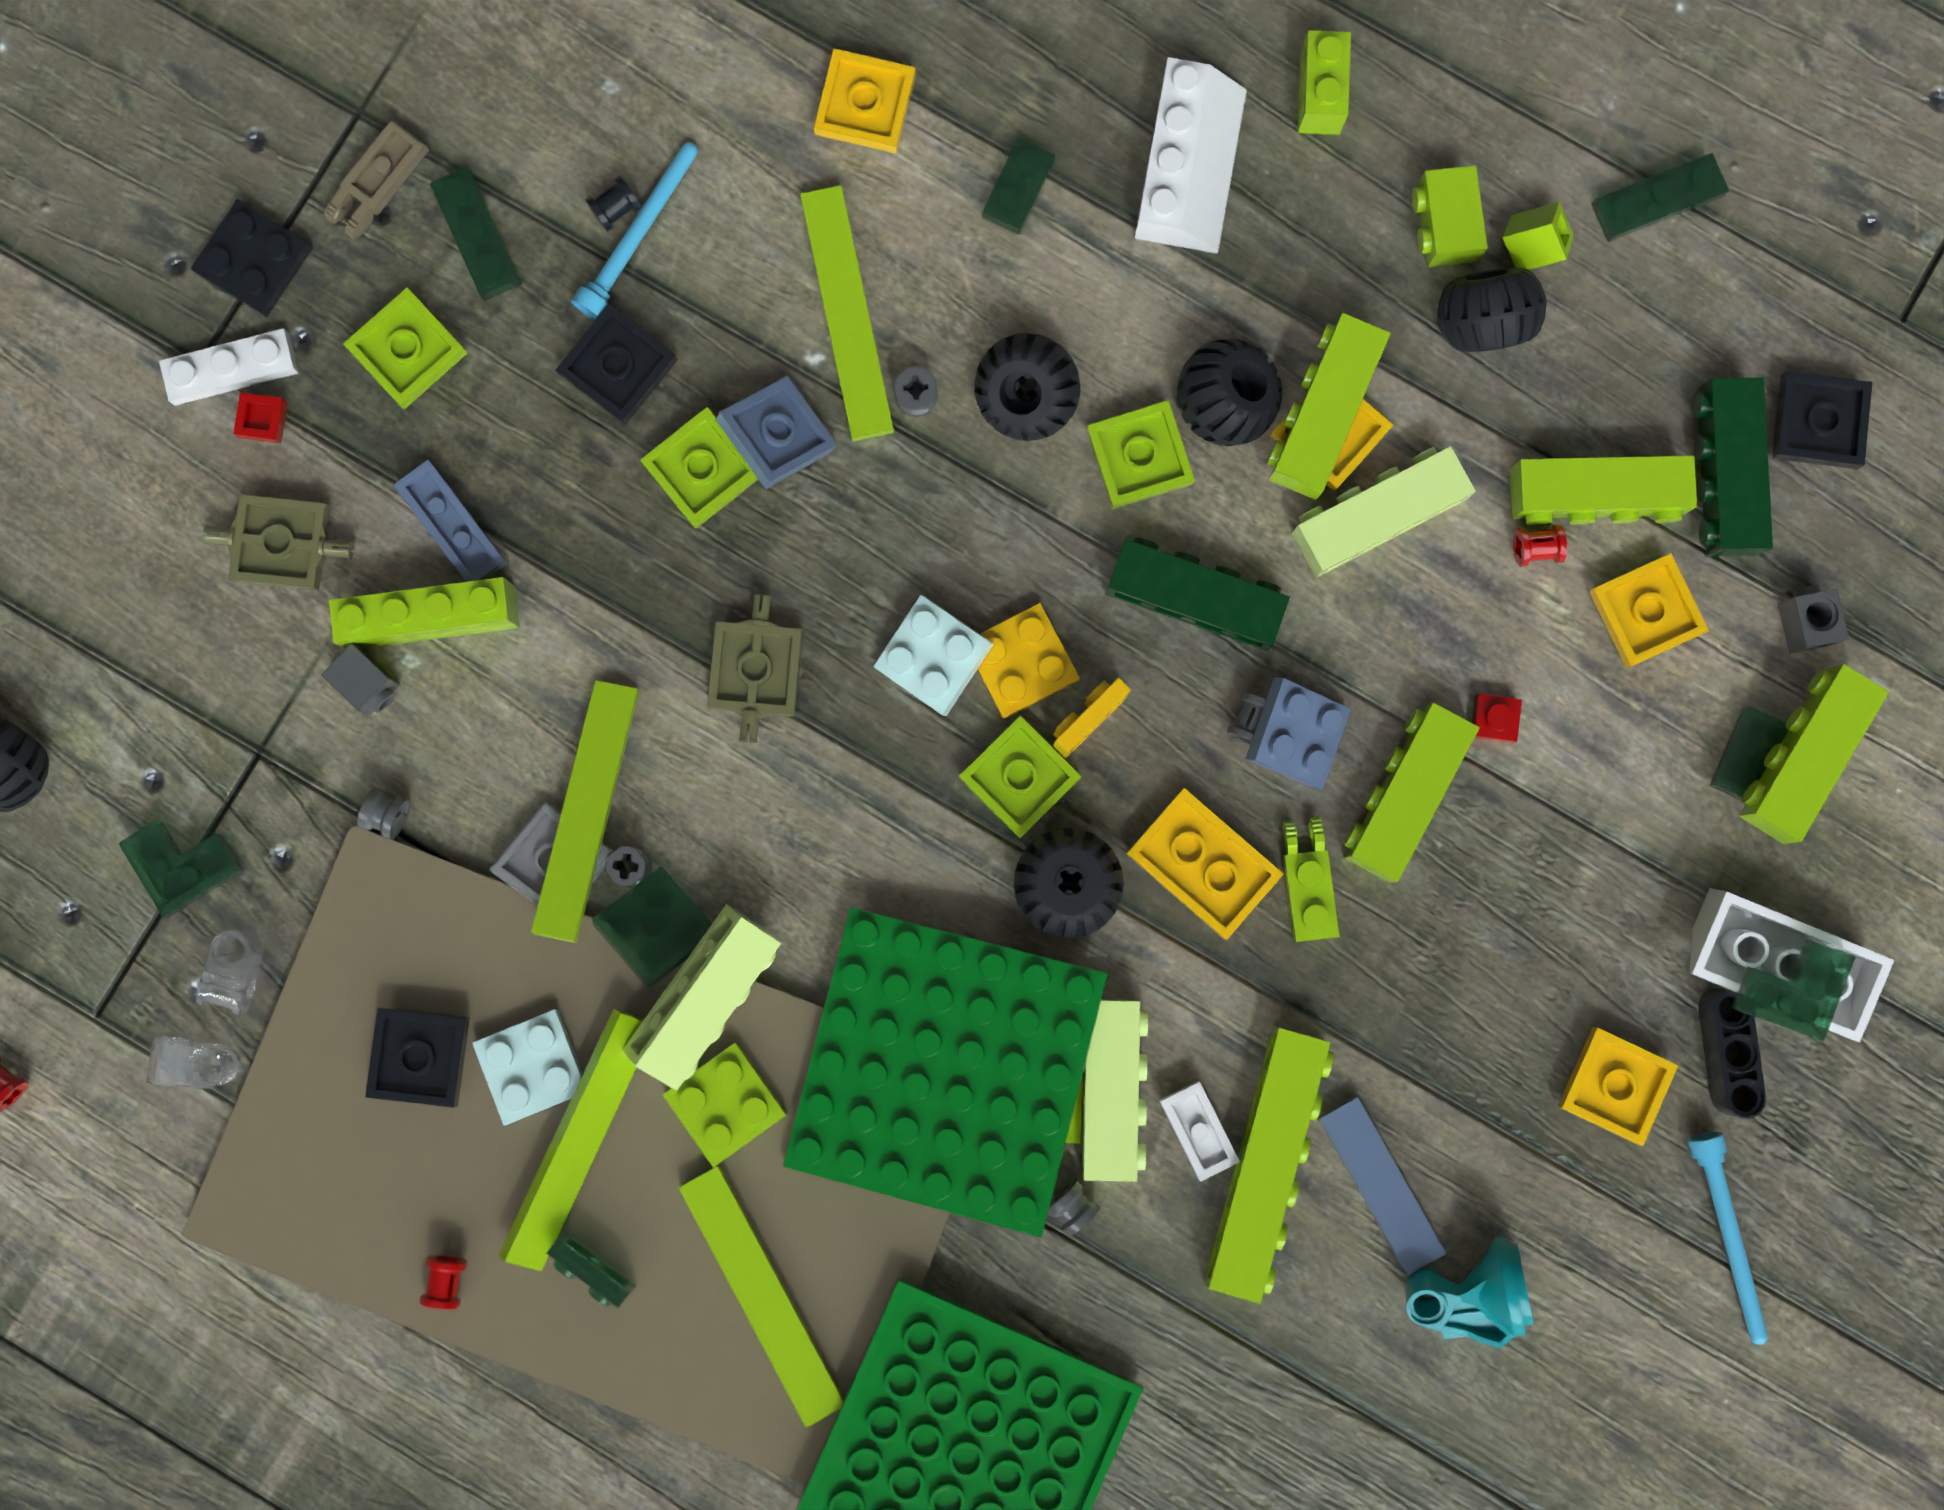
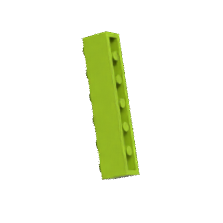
[1204,1026,1334,1304]

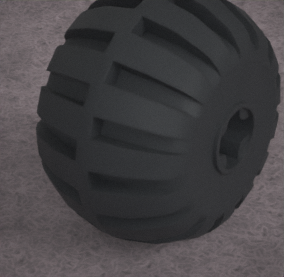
[1437,268,1547,352]
[975,333,1081,441]
[1176,339,1282,447]
[0,717,49,812]
[1014,828,1124,938]

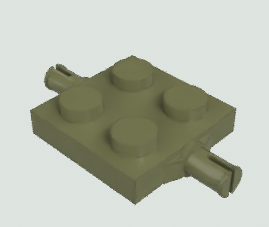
[202,494,354,591]
[707,595,803,743]

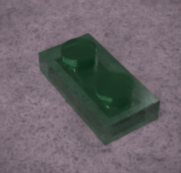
[982,138,1056,235]
[546,1233,636,1308]

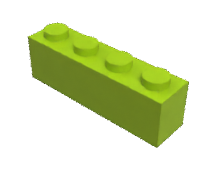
[1267,313,1391,500]
[1510,456,1697,526]
[329,577,519,649]
[1739,664,1889,844]
[1343,702,1480,883]

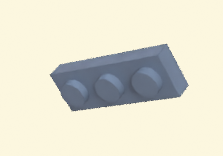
[394,460,508,582]

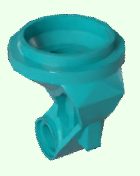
[1405,1235,1534,1348]

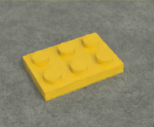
[1126,788,1284,940]

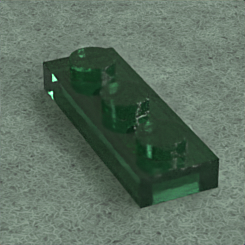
[1591,153,1729,242]
[429,166,522,301]

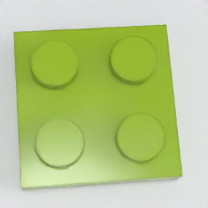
[343,287,468,410]
[1086,400,1195,510]
[640,407,758,529]
[959,715,1082,839]
[663,1042,787,1168]

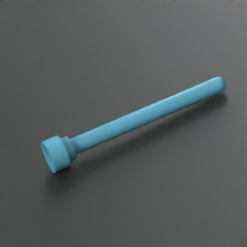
[571,142,698,320]
[1687,1132,1768,1345]

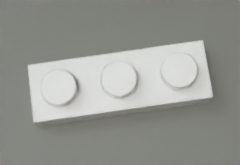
[159,328,299,405]

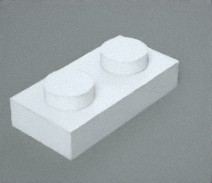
[1159,1081,1240,1182]

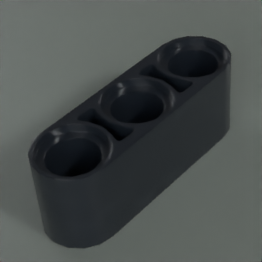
[1698,988,1766,1119]

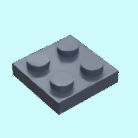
[716,376,837,489]
[1245,677,1351,790]

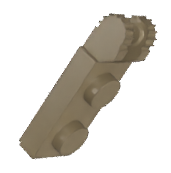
[323,120,429,240]

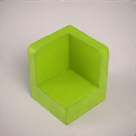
[1503,201,1574,270]

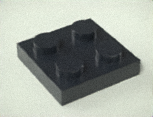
[190,199,313,318]
[555,304,678,426]
[1772,371,1873,469]
[365,1008,470,1108]

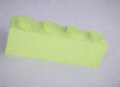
[1291,446,1476,578]
[623,904,781,1091]
[1081,999,1148,1182]

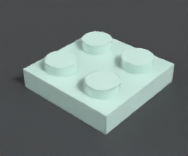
[873,595,994,716]
[472,1009,583,1126]

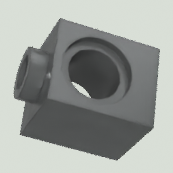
[1778,585,1849,654]
[321,643,401,715]

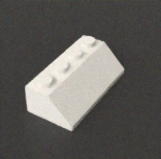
[1134,57,1247,253]
[1689,888,1894,1043]

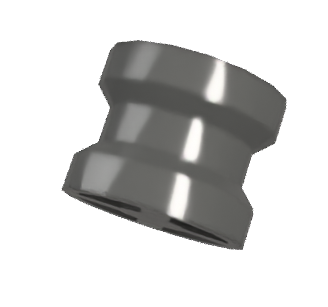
[894,366,938,417]
[357,787,410,840]
[1048,1180,1101,1237]

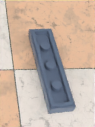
[1318,1096,1447,1276]

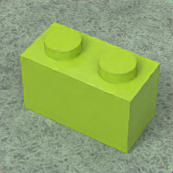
[1297,30,1351,135]
[1412,165,1488,268]

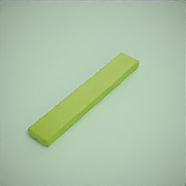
[800,185,894,442]
[531,680,639,943]
[498,1009,644,1272]
[679,1164,844,1428]

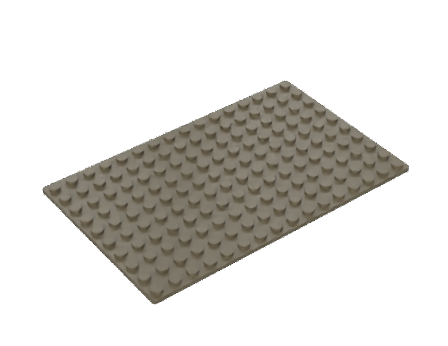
[183,826,950,1485]

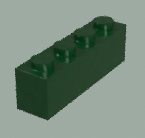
[1692,377,1773,557]
[1105,537,1290,651]

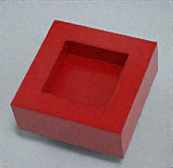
[233,392,288,444]
[1472,693,1522,744]

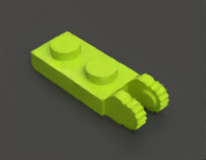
[1282,816,1340,942]

